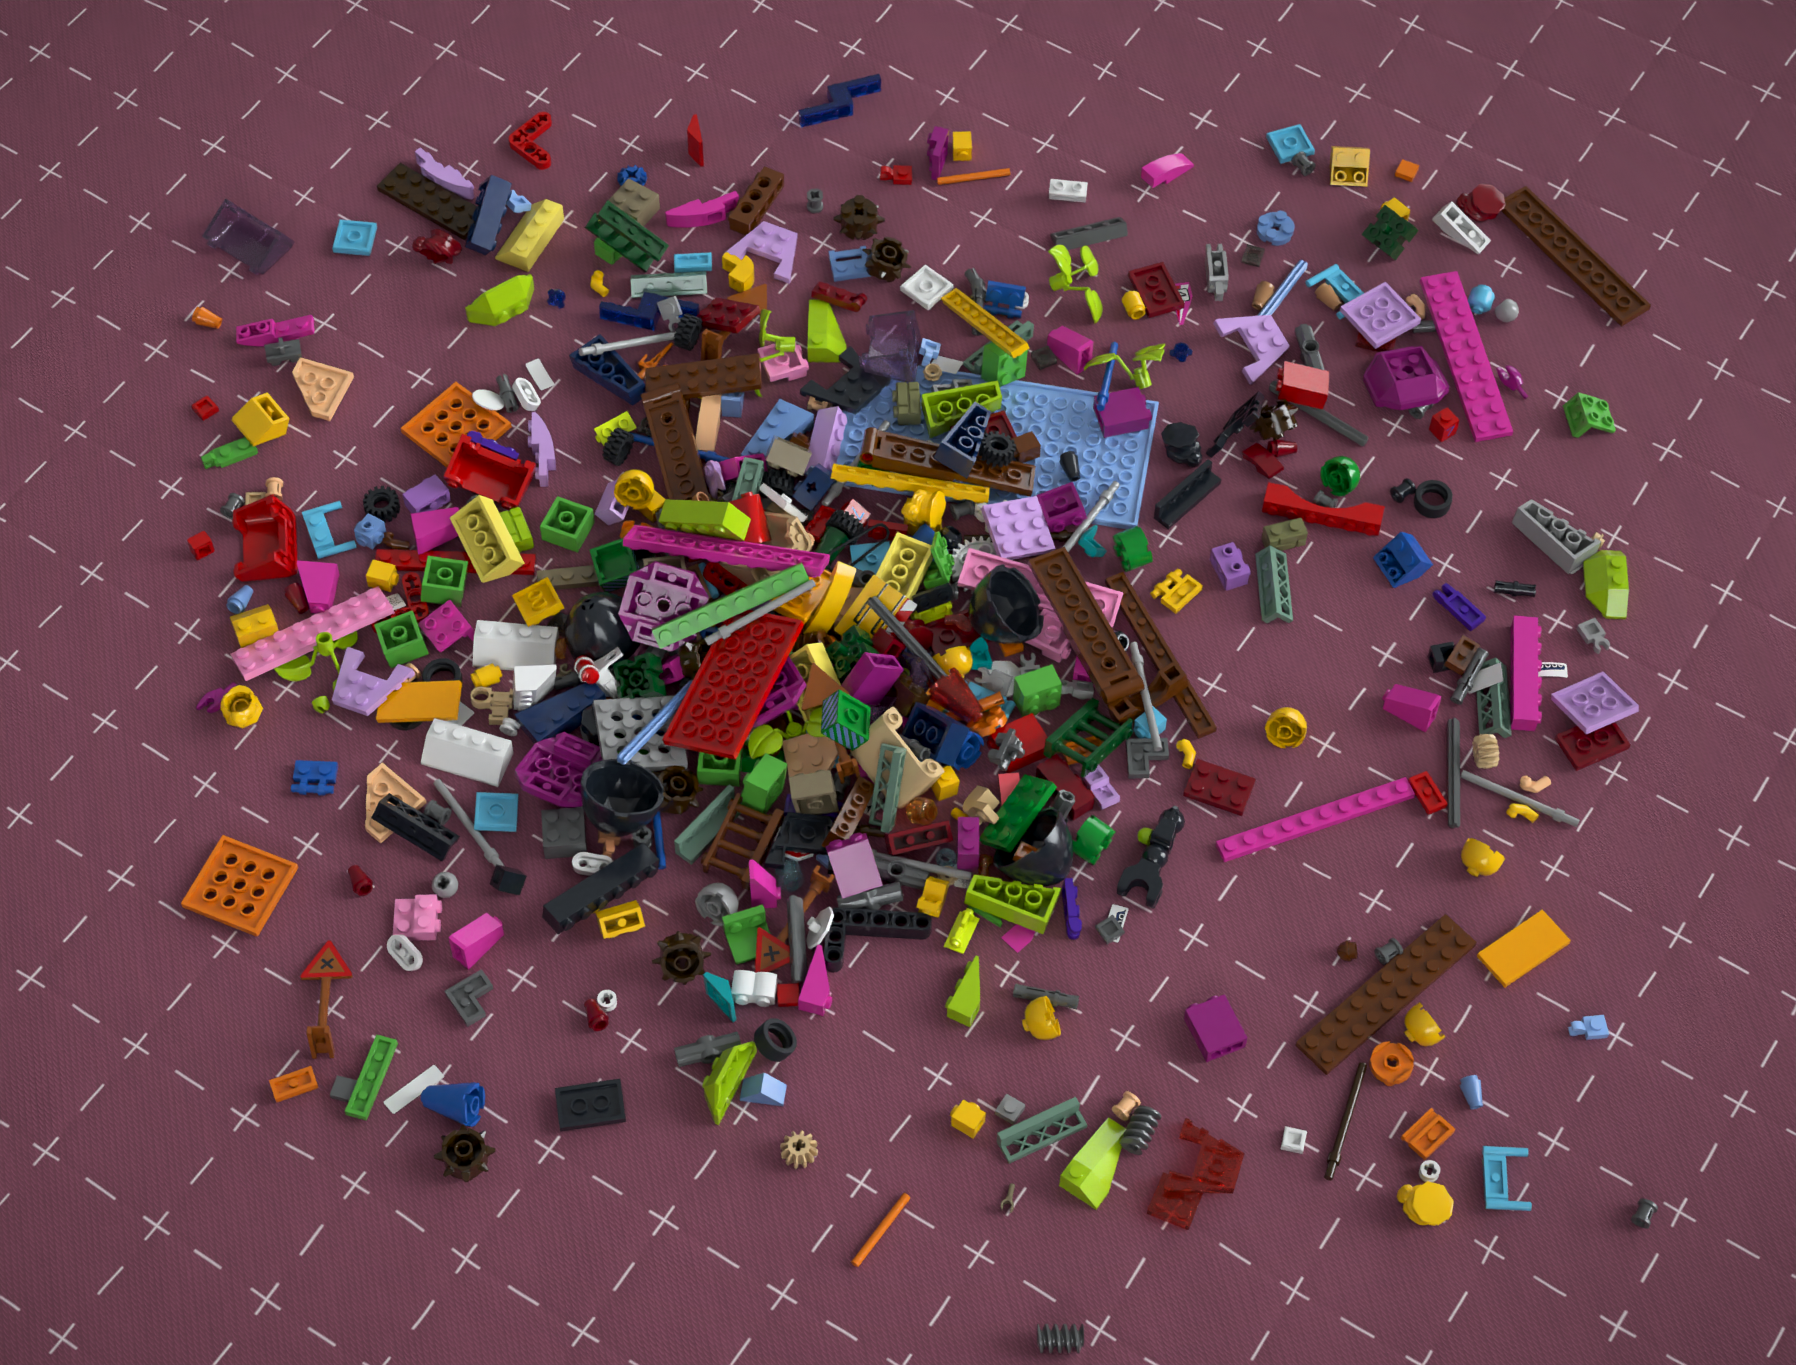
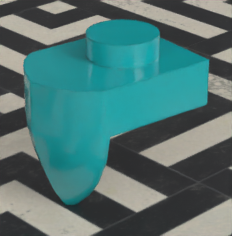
[1078,525,1107,558]
[970,637,993,670]

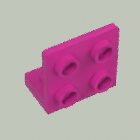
[418,600,475,652]

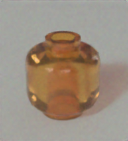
[906,797,938,825]

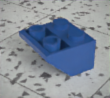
[1373,532,1433,588]

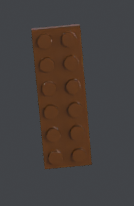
[645,353,762,399]

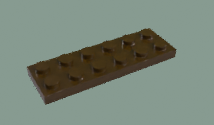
[377,163,477,240]

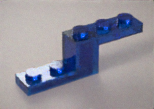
[799,74,881,128]
[599,292,699,331]

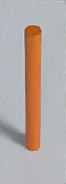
[937,168,1010,185]
[851,1193,910,1267]

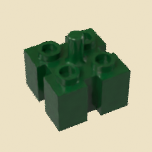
[1361,205,1419,261]
[825,625,879,682]
[613,652,667,699]

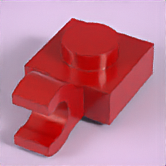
[880,165,912,185]

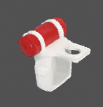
[574,647,623,699]

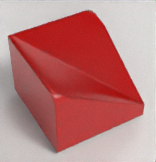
[187,531,215,560]

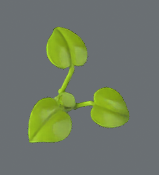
[1048,245,1103,324]
[754,309,795,397]
[1084,343,1166,389]
[274,631,358,690]
[748,699,825,759]

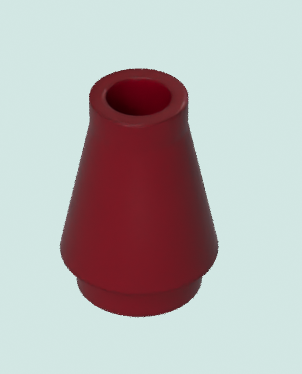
[1267,439,1298,458]
[284,583,309,614]
[348,865,373,896]
[584,999,609,1031]

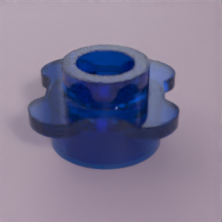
[547,289,566,309]
[1170,342,1193,362]

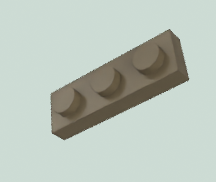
[537,565,599,590]

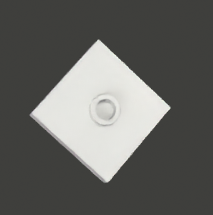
[900,265,953,310]
[759,483,807,522]

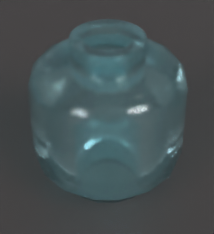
[775,860,804,892]

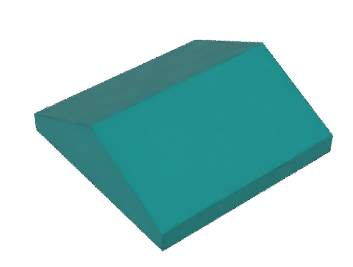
[703,972,736,1022]

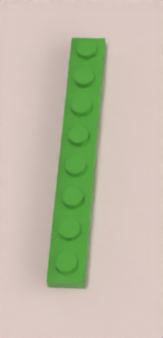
[651,562,809,649]

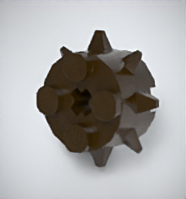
[833,195,885,240]
[862,237,911,282]
[1249,399,1298,440]
[678,632,712,680]
[653,765,703,815]
[652,931,711,985]
[434,1125,496,1182]

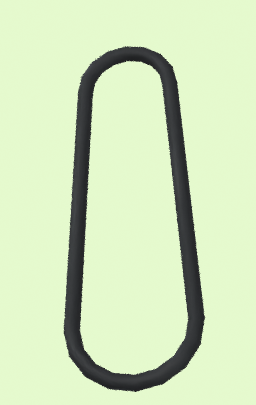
[827,523,889,572]

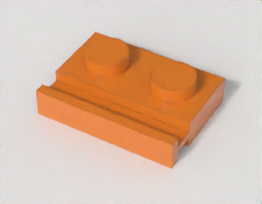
[1401,1108,1455,1160]

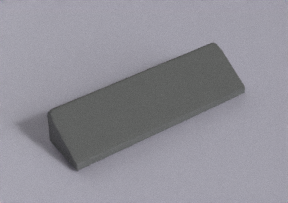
[1050,217,1128,250]
[786,895,807,984]

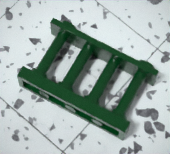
[584,200,669,272]
[1043,697,1133,778]

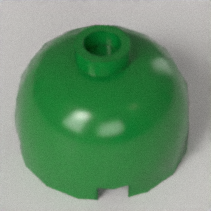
[1321,456,1360,496]

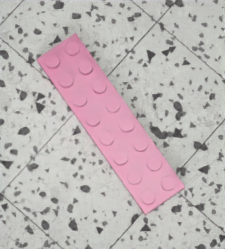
[957,548,1123,629]
[230,586,394,681]

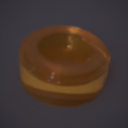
[555,638,566,659]

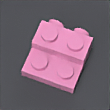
[757,342,809,382]
[1026,608,1071,663]
[393,894,442,941]

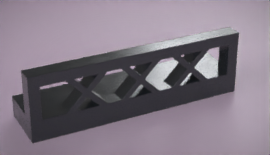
[1154,459,1221,529]
[371,793,460,861]

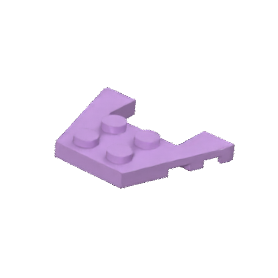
[723,221,798,284]
[1213,315,1290,385]
[332,647,415,716]

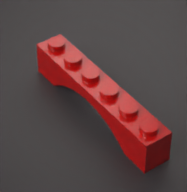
[1262,482,1385,536]

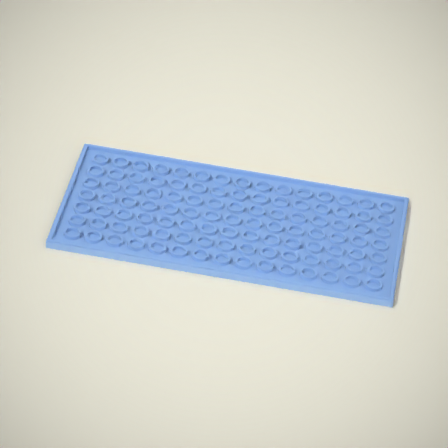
[833,356,1159,529]

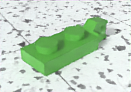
[201,437,258,469]

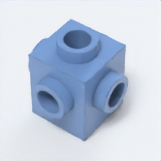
[354,513,386,550]

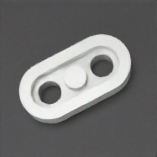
[512,378,541,411]
[572,852,613,876]
[387,935,423,971]

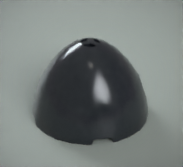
[968,564,1044,645]
[565,592,641,668]
[580,759,664,837]
[993,807,1073,887]

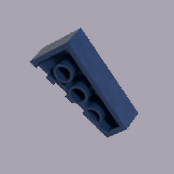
[465,175,512,255]
[569,334,646,406]
[934,402,991,479]
[514,683,606,744]

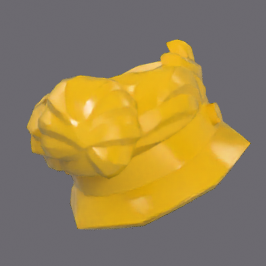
[901,489,946,528]
[221,685,263,729]
[1397,1181,1454,1226]

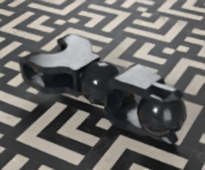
[1117,806,1185,909]

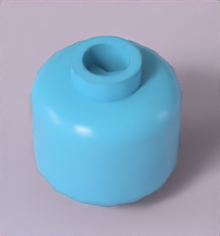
[1468,285,1495,314]

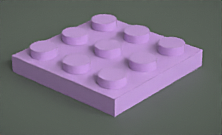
[1340,282,1421,349]
[981,496,1056,560]
[1551,672,1639,734]

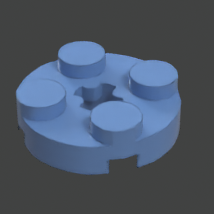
[1257,210,1295,246]

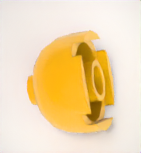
[614,469,654,510]
[932,646,973,682]
[1265,707,1307,749]
[1461,838,1505,877]
[1022,996,1061,1040]
[1404,1002,1445,1046]

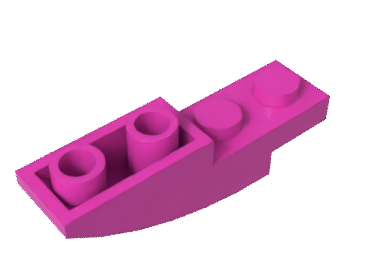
[665,191,739,228]
[236,315,314,347]

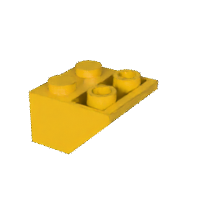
[1330,146,1370,187]
[232,392,289,446]

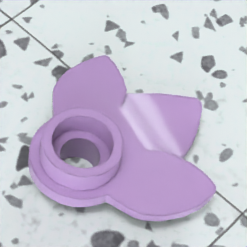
[704,460,726,500]

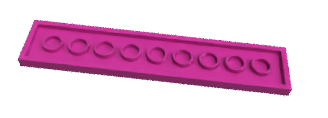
[1420,271,1513,442]
[623,525,830,578]

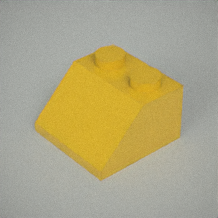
[230,604,279,648]

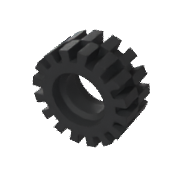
[674,313,702,351]
[602,428,634,466]
[978,431,1016,467]
[758,470,794,499]
[363,486,400,523]
[825,510,864,546]

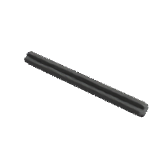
[1269,380,1369,446]
[867,596,956,692]
[1447,718,1460,829]

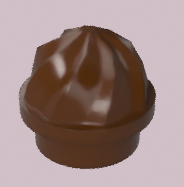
[1337,940,1358,962]

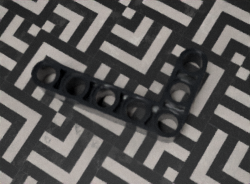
[824,908,932,973]

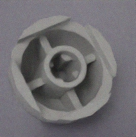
[695,882,739,926]

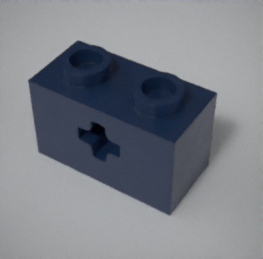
[792,463,836,511]

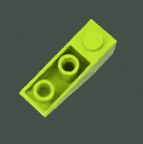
[945,956,980,1027]

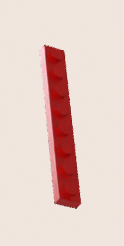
[375,549,536,575]

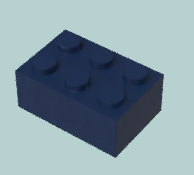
[901,702,970,766]

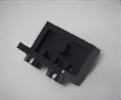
[912,583,955,613]

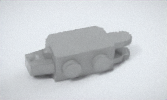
[1205,244,1229,301]

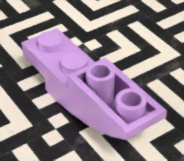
[415,147,474,200]
[528,412,556,487]

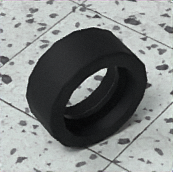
[1414,480,1453,518]
[422,658,462,683]
[754,1018,797,1062]

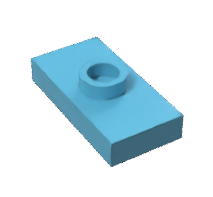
[674,252,712,273]

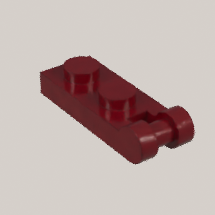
[811,281,867,312]

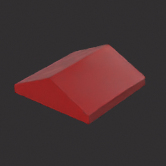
[687,114,704,167]

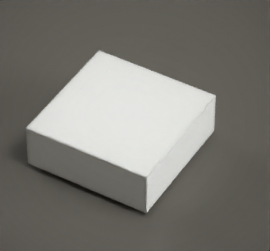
[1281,1126,1307,1154]

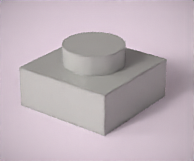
[995,1094,1025,1125]

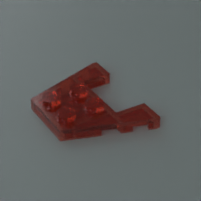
[1164,1118,1245,1194]

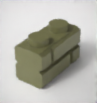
[892,382,921,425]
[1261,518,1308,551]

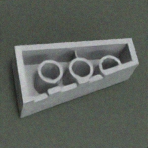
[1512,499,1601,574]

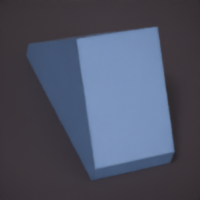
[721,392,745,418]
[740,1073,787,1106]

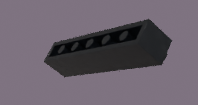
[542,843,659,934]

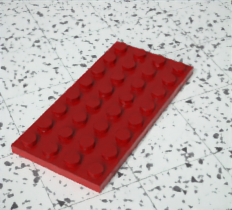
[662,610,804,760]

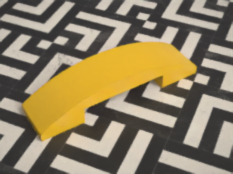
[802,561,856,634]

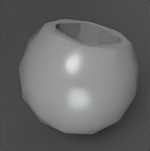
[1495,299,1519,323]
[432,872,458,898]

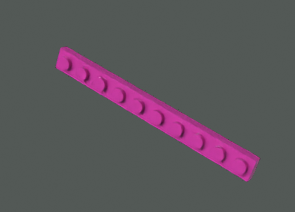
[1216,777,1415,862]

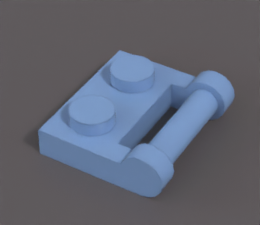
[828,246,871,282]

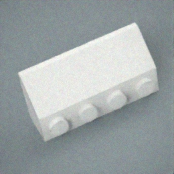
[473,620,560,671]
[513,665,556,712]
[421,718,514,787]

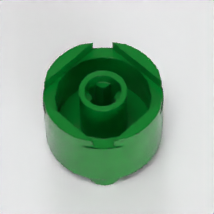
[1112,526,1153,572]
[1072,815,1115,865]

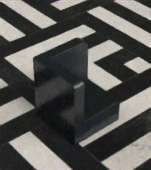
[1427,642,1455,673]
[489,864,527,895]

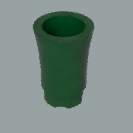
[814,526,849,570]

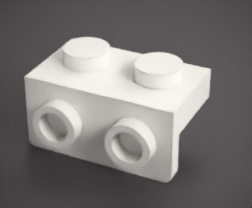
[1049,179,1088,203]

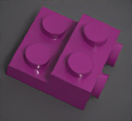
[927,126,949,180]
[1036,482,1087,532]

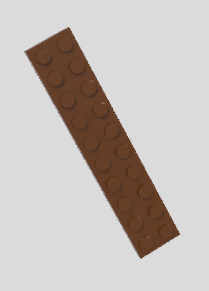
[1502,186,1651,327]
[1295,914,1477,1075]

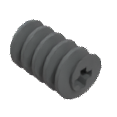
[1120,1105,1162,1155]
[1037,1324,1084,1353]

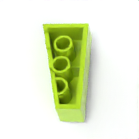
[921,380,1002,439]
[659,499,751,541]
[964,875,1061,934]

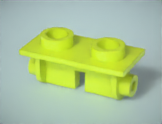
[594,411,637,446]
[910,602,953,624]
[944,908,980,954]

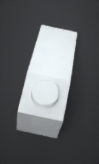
[1432,201,1491,254]

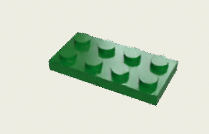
[979,774,1057,853]

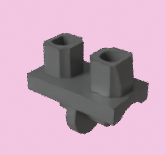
[264,337,302,366]
[988,728,1025,771]

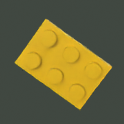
[512,577,564,627]

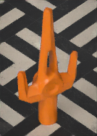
[637,343,673,380]

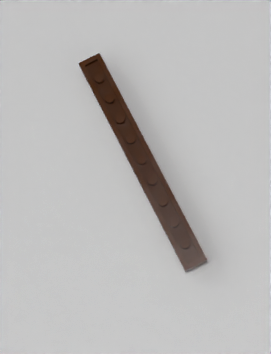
[1105,572,1217,739]

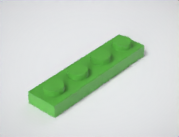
[345,1034,398,1121]

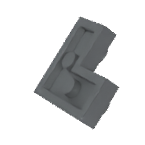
[1126,738,1169,779]
[444,969,493,1027]

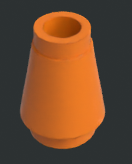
[192,307,222,329]

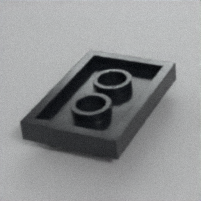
[555,1079,626,1132]

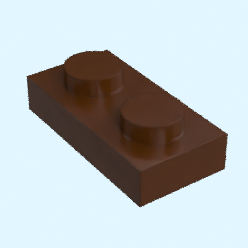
[1444,635,1480,676]

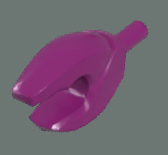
[1496,365,1528,399]
[196,682,237,713]

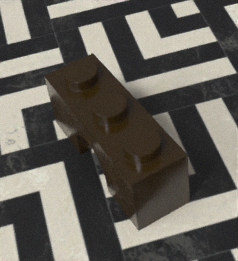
[885,673,930,717]

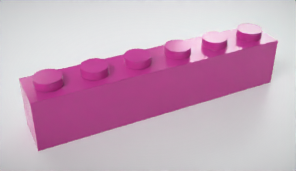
[1510,615,1542,731]

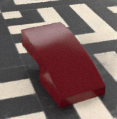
[1242,442,1284,479]

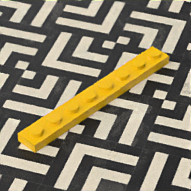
[941,288,1029,359]
[831,463,990,503]

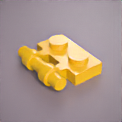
[1150,568,1203,614]

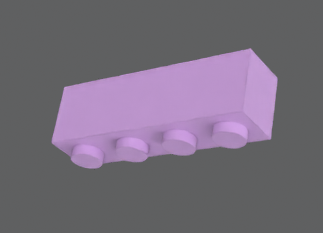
[804,406,847,483]

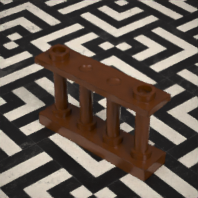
[701,793,784,891]

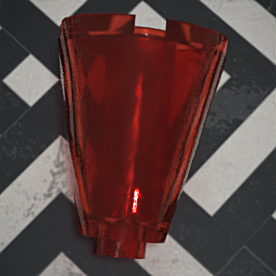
[928,667,983,724]

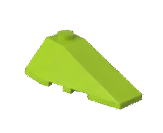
[808,300,846,362]
[1059,1117,1127,1210]

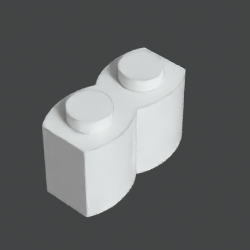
[731,970,778,1007]

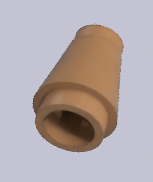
[1252,281,1274,310]
[1315,283,1342,311]

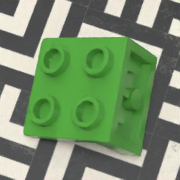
[1563,392,1616,438]
[924,531,955,590]
[722,905,770,964]

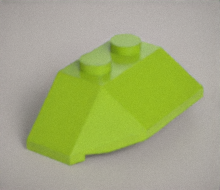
[465,274,534,326]
[1583,550,1629,619]
[702,1041,757,1125]

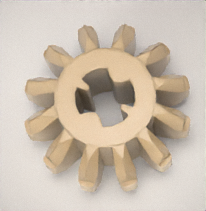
[1472,734,1500,769]
[780,1130,818,1169]

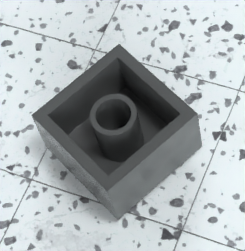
[541,807,587,859]

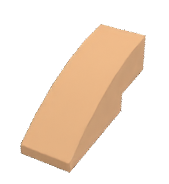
[695,394,722,452]

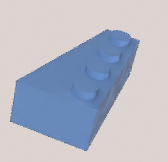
[741,399,814,466]

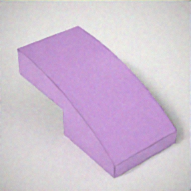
[1082,765,1120,810]

